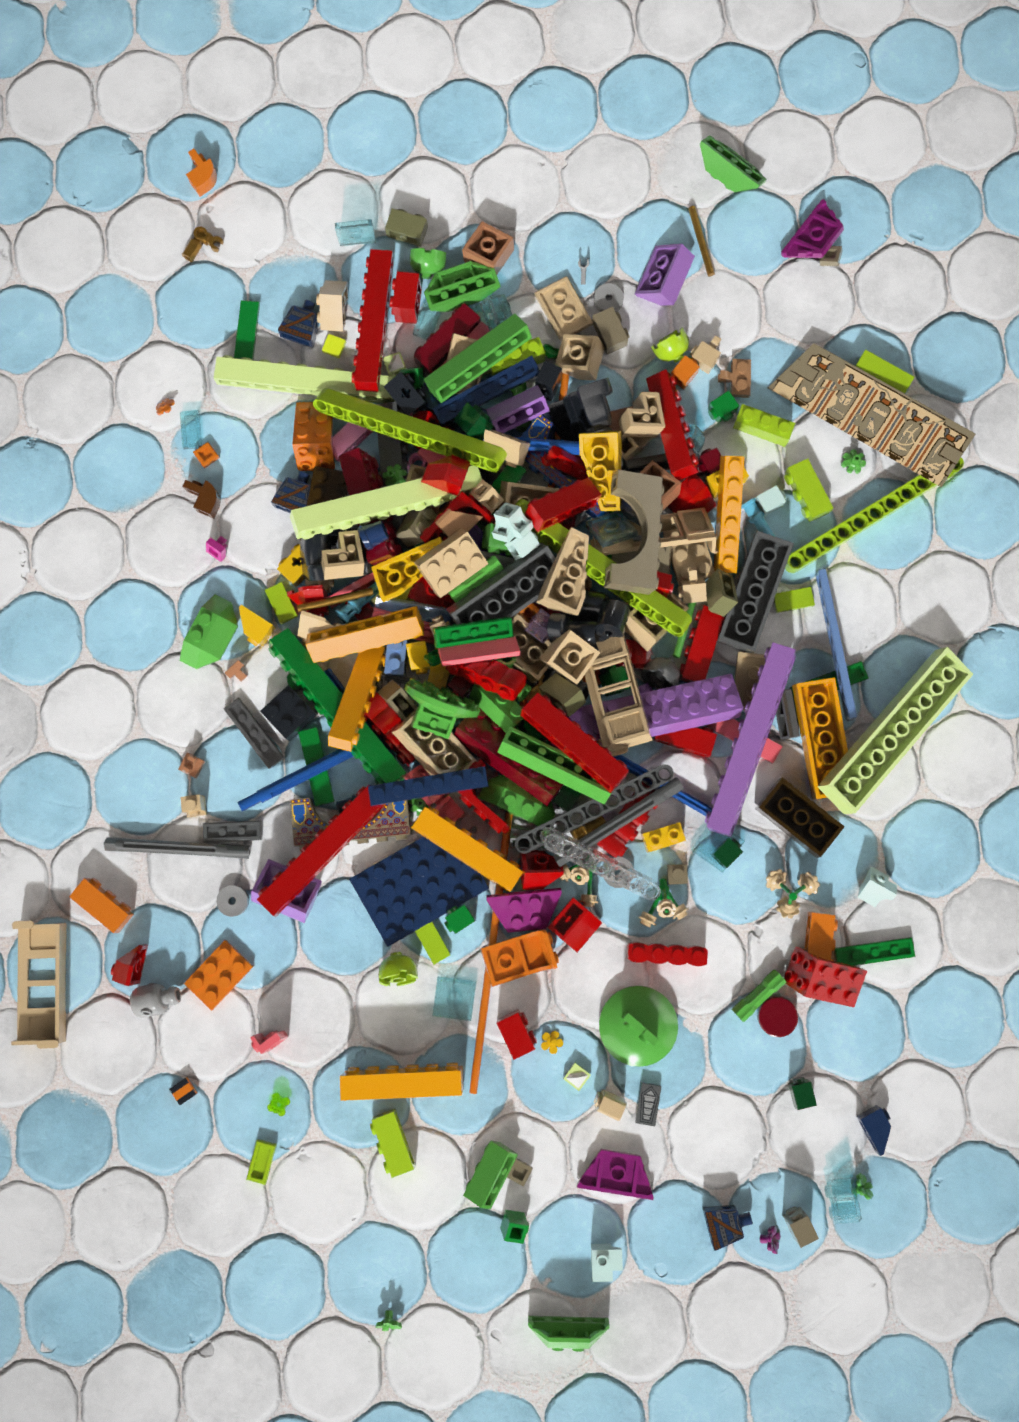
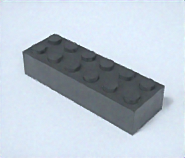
[717,531,794,653]
[446,543,556,624]

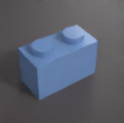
[384,639,409,677]

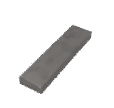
[224,697,285,769]

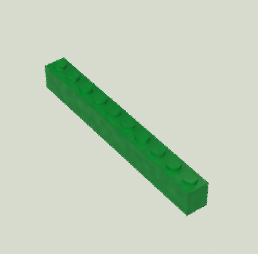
[268,628,406,785]

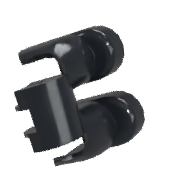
[548,378,613,441]
[300,527,374,581]
[547,590,630,651]

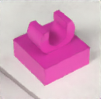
[206,536,227,562]

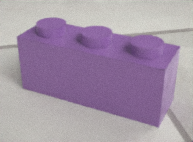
[487,385,550,433]

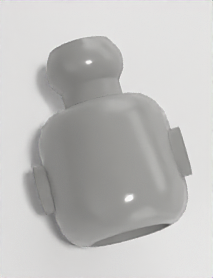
[130,983,181,1018]

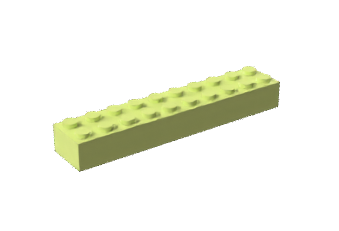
[817,647,973,814]

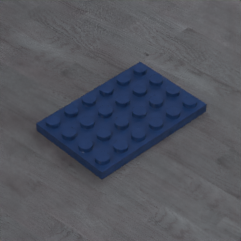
[349,836,489,947]

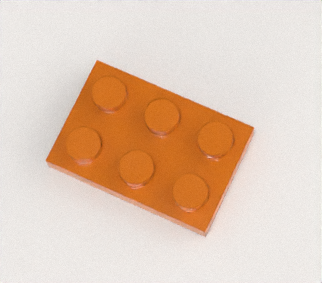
[184,940,254,1011]

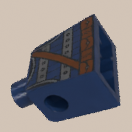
[278,300,319,348]
[271,471,310,514]
[702,1205,753,1251]

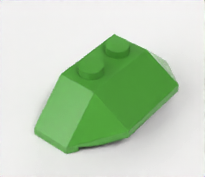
[700,135,767,192]
[424,261,501,312]
[179,594,238,669]
[478,775,555,827]
[528,1316,610,1352]

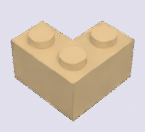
[316,280,348,331]
[618,392,665,438]
[321,530,364,580]

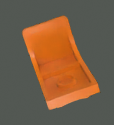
[292,402,335,471]
[480,929,559,987]

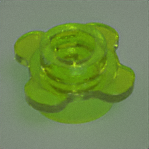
[267,1093,290,1116]

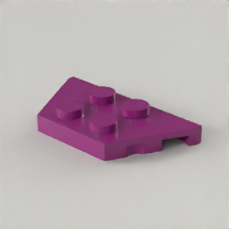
[781,199,844,258]
[486,888,562,933]
[577,1149,654,1200]

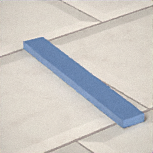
[816,569,857,721]

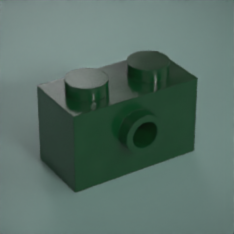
[453,402,494,441]

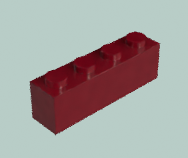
[413,303,481,375]

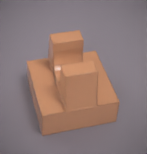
[225,660,247,682]
[178,753,206,778]

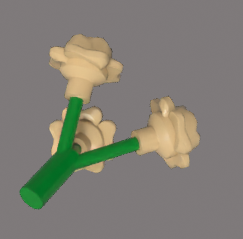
[766,869,820,919]

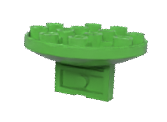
[404,679,480,739]
[599,986,678,1067]

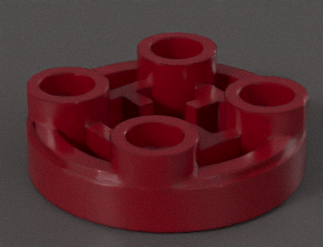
[757,996,798,1038]

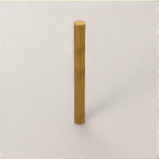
[688,206,715,277]
[297,587,373,613]

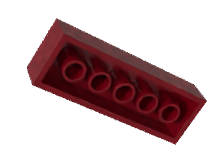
[338,447,403,566]
[454,708,563,806]

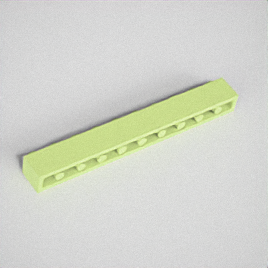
[214,355,396,403]
[290,466,482,539]

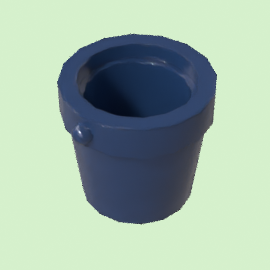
[358,520,389,550]

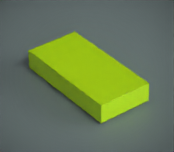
[265,582,298,625]
[774,587,815,613]
[415,922,451,965]
[246,1139,277,1185]

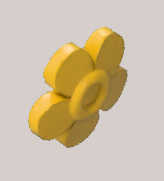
[541,1031,563,1054]

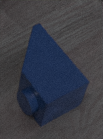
[856,1105,891,1156]

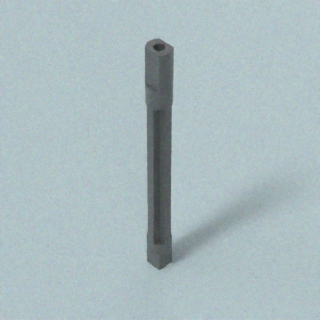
[553,777,684,867]
[104,837,251,859]

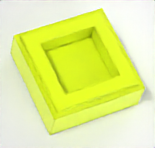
[322,334,346,359]

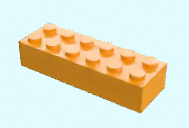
[792,677,848,799]
[340,1062,464,1101]

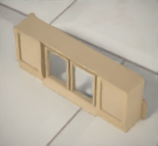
[590,508,718,556]
[585,635,653,757]
[11,921,66,1049]

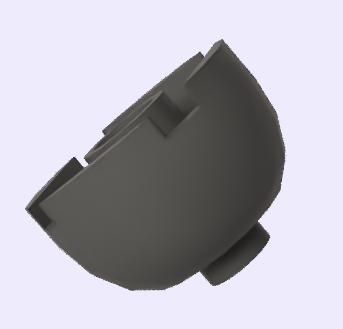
[641,657,680,689]

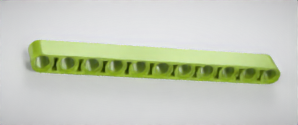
[313,388,507,472]
[785,457,964,573]
[515,499,692,637]

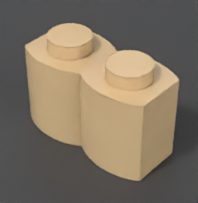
[593,1089,627,1121]

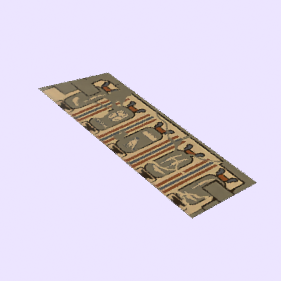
[768,343,976,487]

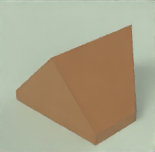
[435,509,483,538]

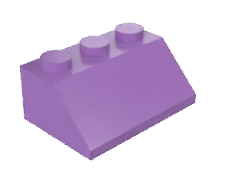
[635,244,695,306]
[251,859,322,923]

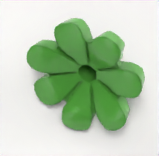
[841,449,866,474]
[382,464,407,486]
[408,798,433,816]
[851,1173,873,1200]
[375,1310,402,1331]

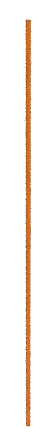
[469,373,569,1094]

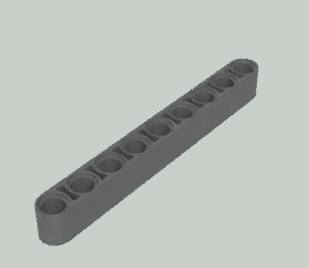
[515,764,674,854]

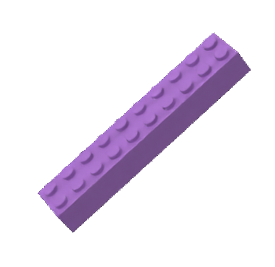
[705,642,796,838]
[548,674,743,750]

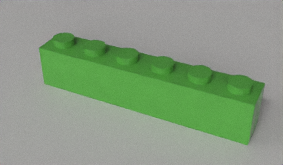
[424,314,532,403]
[497,726,612,804]

